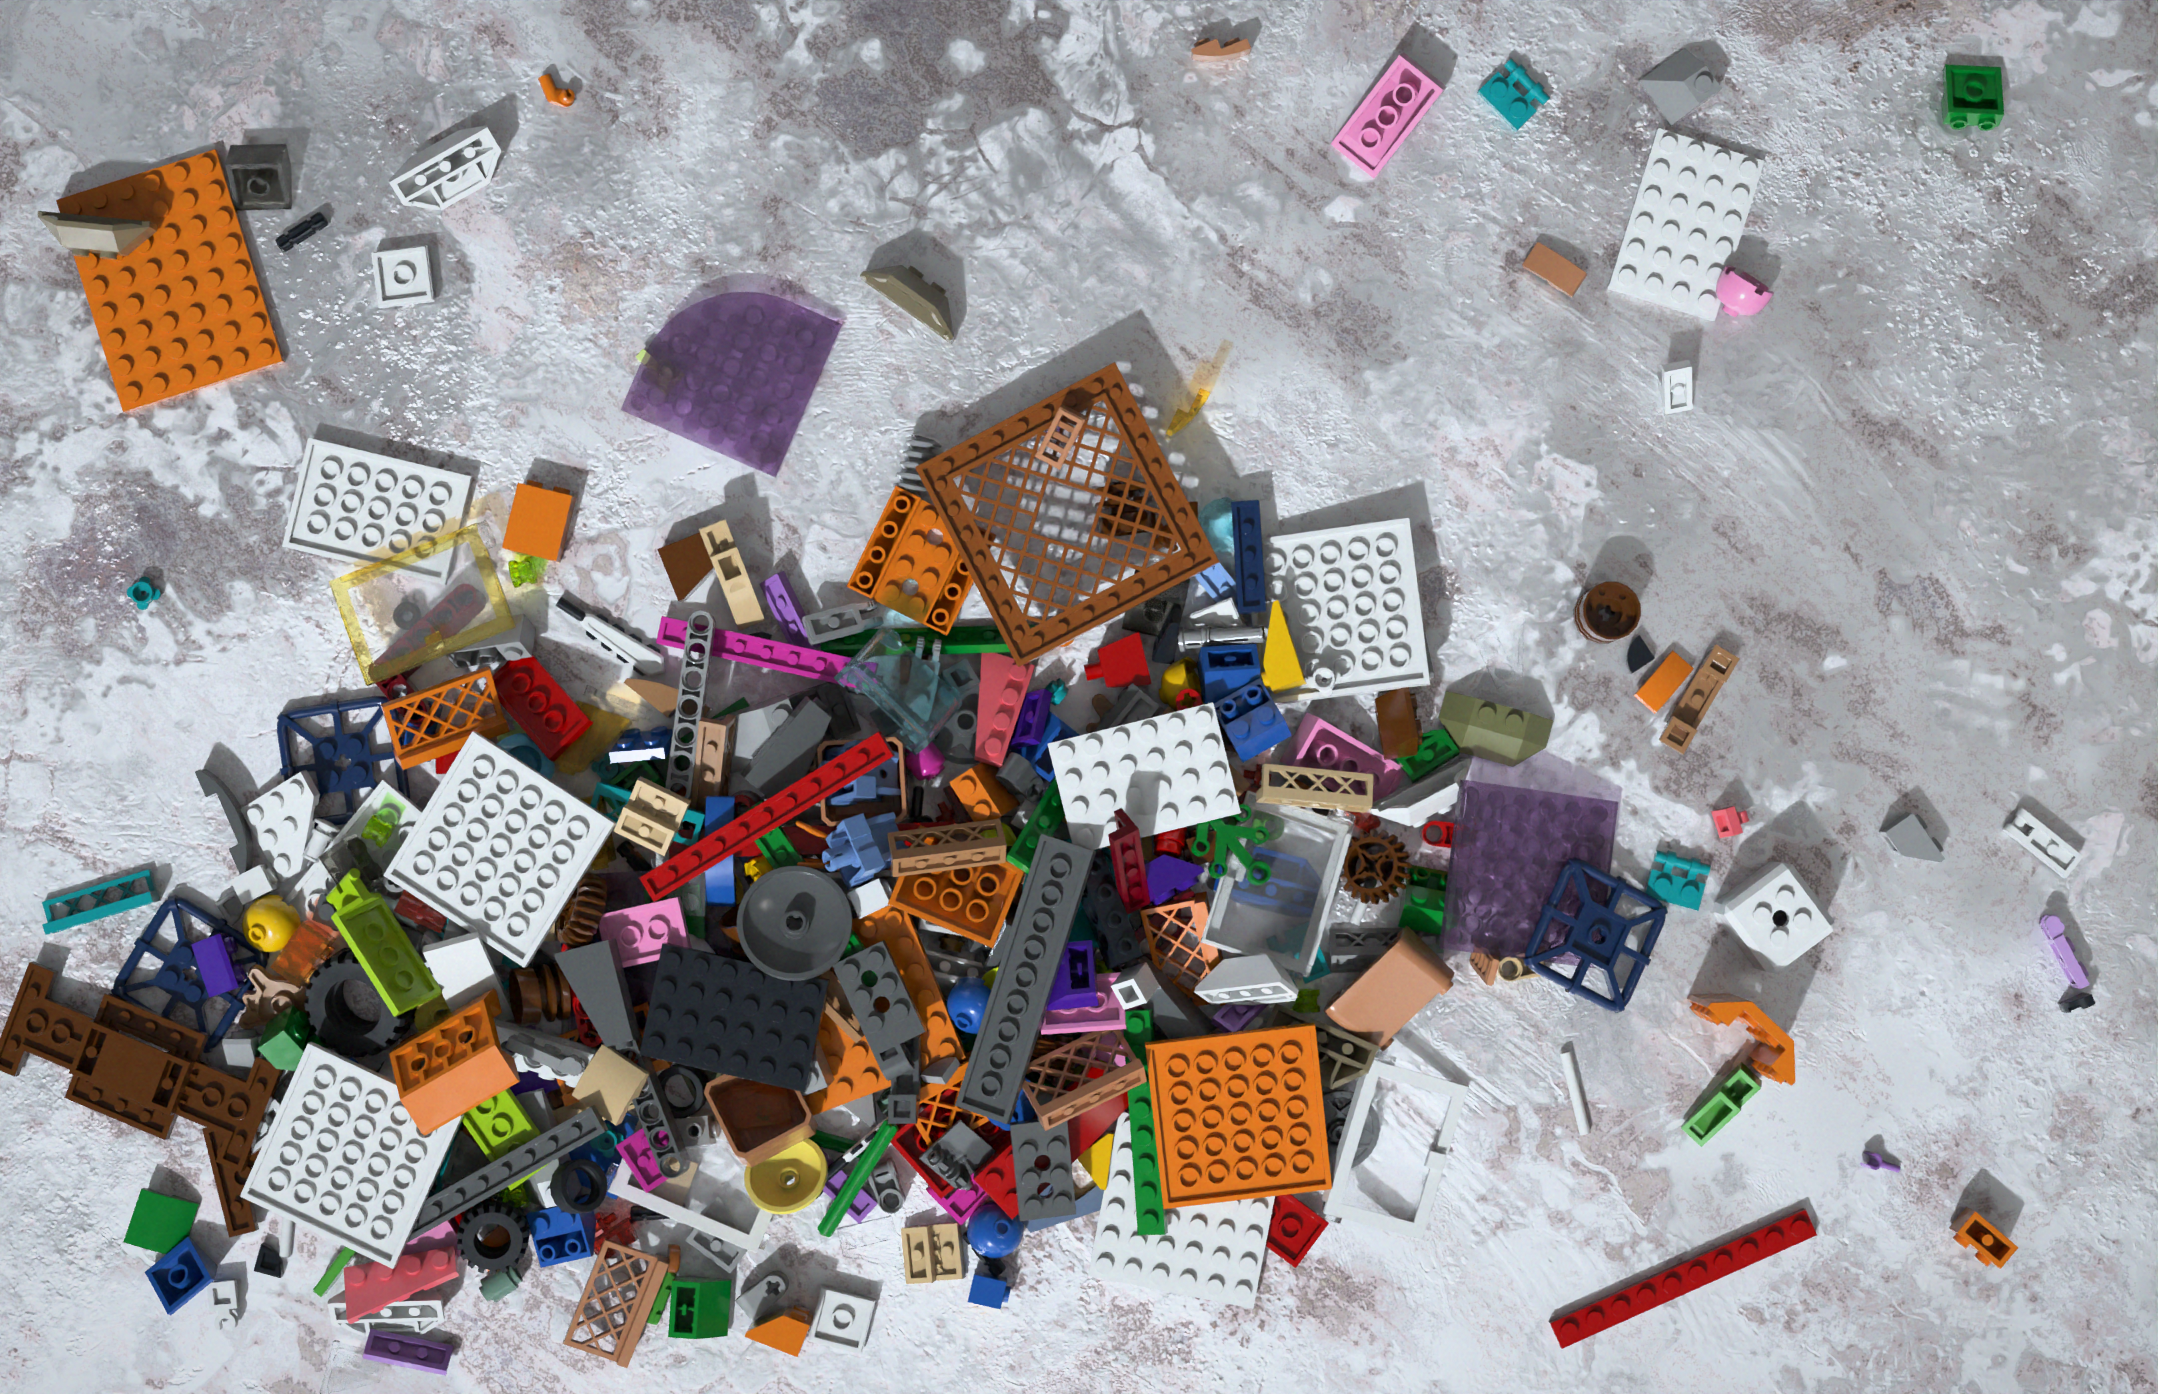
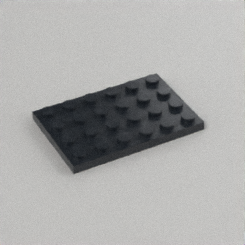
[639,942,830,1092]

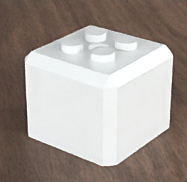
[1713,861,1835,974]

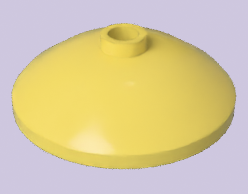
[744,1138,828,1214]

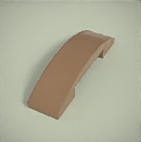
[1659,644,1740,755]

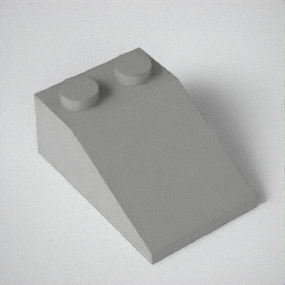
[715,694,793,773]

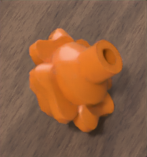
[1153,523,1178,552]

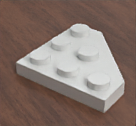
[240,770,320,882]

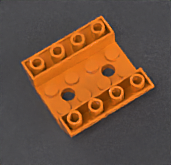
[846,486,997,636]
[389,988,520,1135]
[1687,993,1796,1086]

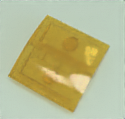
[1164,388,1210,441]

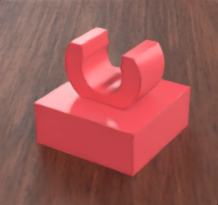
[1711,806,1749,838]

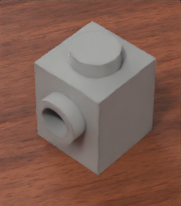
[675,1115,720,1148]

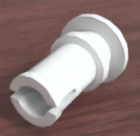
[301,818,340,863]

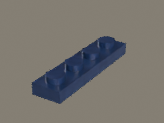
[1231,500,1267,614]

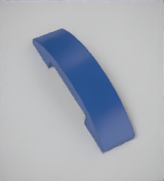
[705,796,737,907]

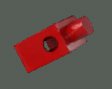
[1084,632,1152,688]

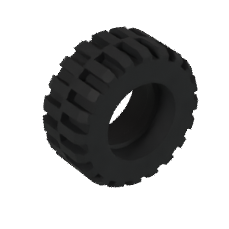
[304,947,418,1057]

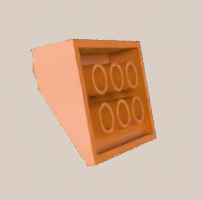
[888,825,1024,948]

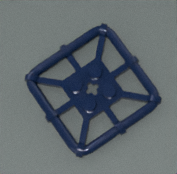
[277,696,410,829]
[1523,857,1668,1013]
[111,894,270,1053]

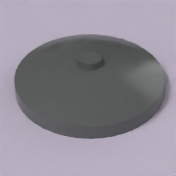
[737,866,852,981]

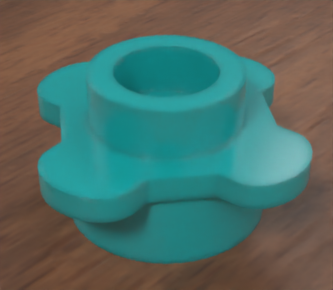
[127,576,161,610]
[1045,678,1069,706]
[591,752,625,783]
[590,1124,624,1158]

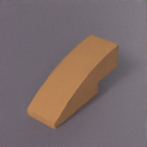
[624,678,713,718]

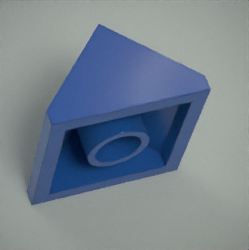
[145,1237,218,1316]

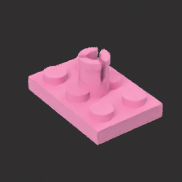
[599,897,692,968]
[1040,972,1126,1035]

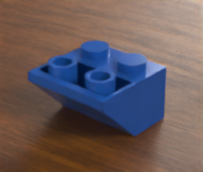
[1197,644,1260,705]
[1214,678,1292,763]
[1011,711,1080,782]
[526,1194,596,1268]

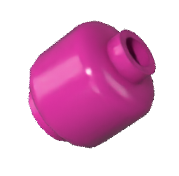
[905,740,945,782]

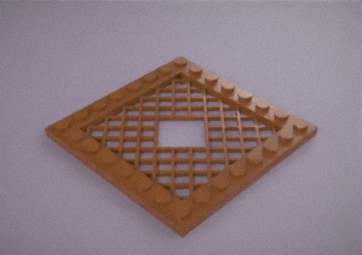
[915,362,1220,667]

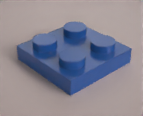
[609,726,673,763]

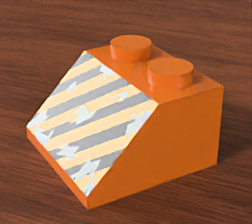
[745,1305,814,1357]

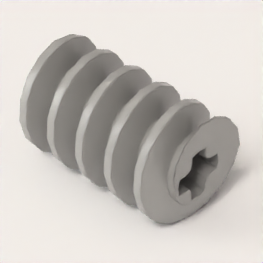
[893,434,942,496]

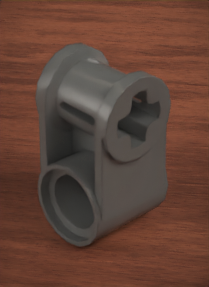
[995,752,1044,802]

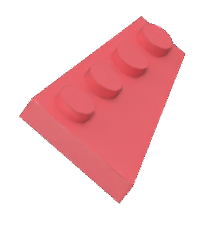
[974,653,1035,768]
[344,1246,459,1324]

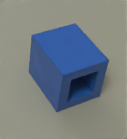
[968,1270,1011,1309]

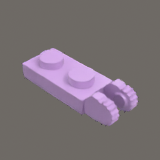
[2039,914,2090,989]

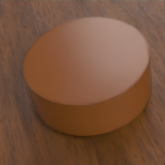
[667,1244,681,1273]

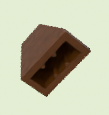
[657,532,734,602]

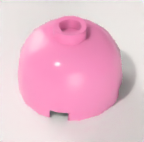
[1716,265,1774,317]

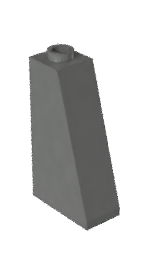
[741,696,832,798]
[554,938,641,1050]
[1121,955,1217,1039]

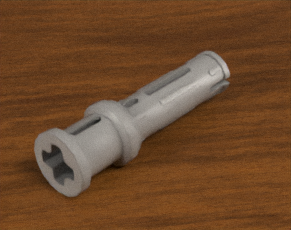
[1178,625,1265,652]

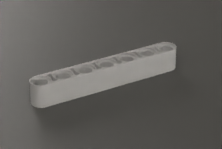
[665,610,716,800]

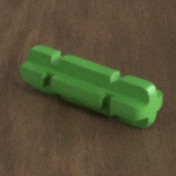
[646,1271,676,1325]

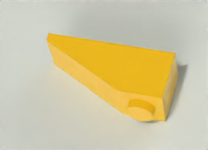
[1261,600,1307,694]

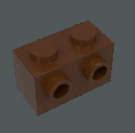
[1182,829,1227,865]

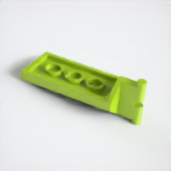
[326,868,442,1017]
[462,1088,551,1191]

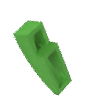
[1681,1062,1762,1147]

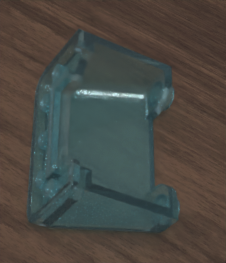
[834,628,962,755]

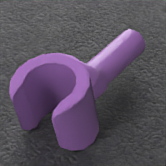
[1860,1151,1900,1173]

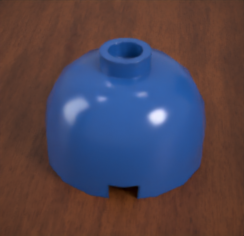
[946,977,992,1034]
[967,1202,1024,1258]

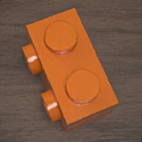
[1949,1207,2019,1269]

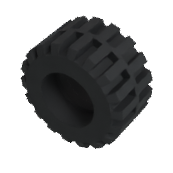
[457,1196,530,1275]

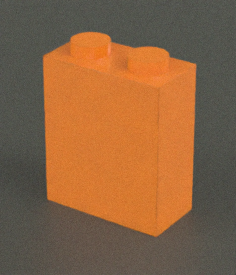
[502,480,576,563]
[949,762,1020,822]

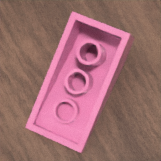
[1331,52,1447,178]
[1280,713,1405,818]

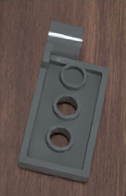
[832,940,927,1081]
[1009,1087,1076,1221]

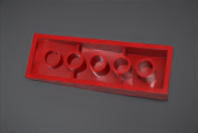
[973,1058,1129,1219]

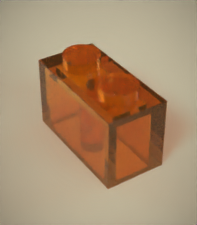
[270,920,336,987]

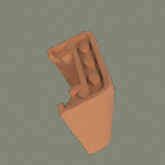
[1324,925,1455,1052]

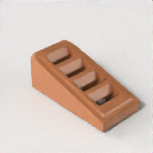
[1035,405,1088,470]
[1469,938,1500,986]

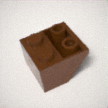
[1374,687,1423,760]

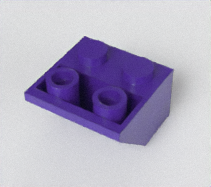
[1145,855,1205,906]
[191,933,248,998]
[1046,940,1099,1011]

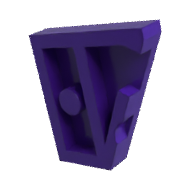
[1007,688,1052,751]

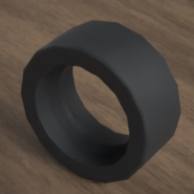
[658,1063,708,1119]
[550,1159,608,1214]

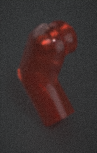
[1341,811,1381,833]

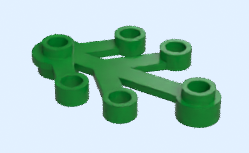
[1191,804,1271,885]

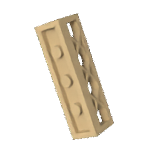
[1256,763,1374,813]

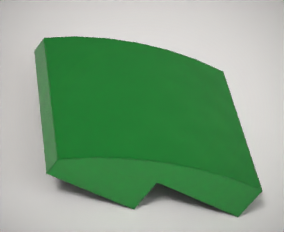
[123,1187,200,1254]

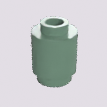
[479,1265,523,1303]

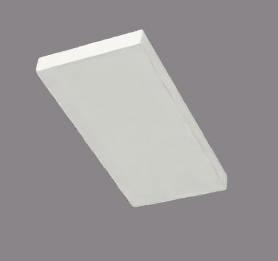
[423,931,514,1021]

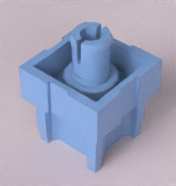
[818,740,901,807]
[822,812,909,890]

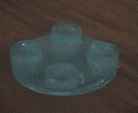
[1198,497,1235,554]

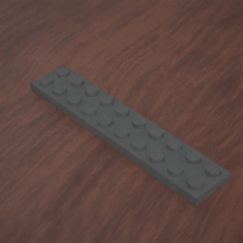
[955,834,1096,1124]

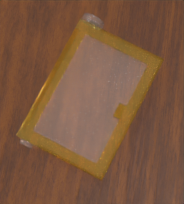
[326,520,516,686]

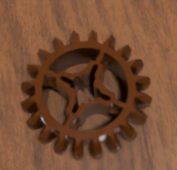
[1339,829,1413,905]
[557,872,607,948]

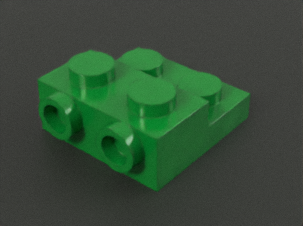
[1941,64,2004,131]

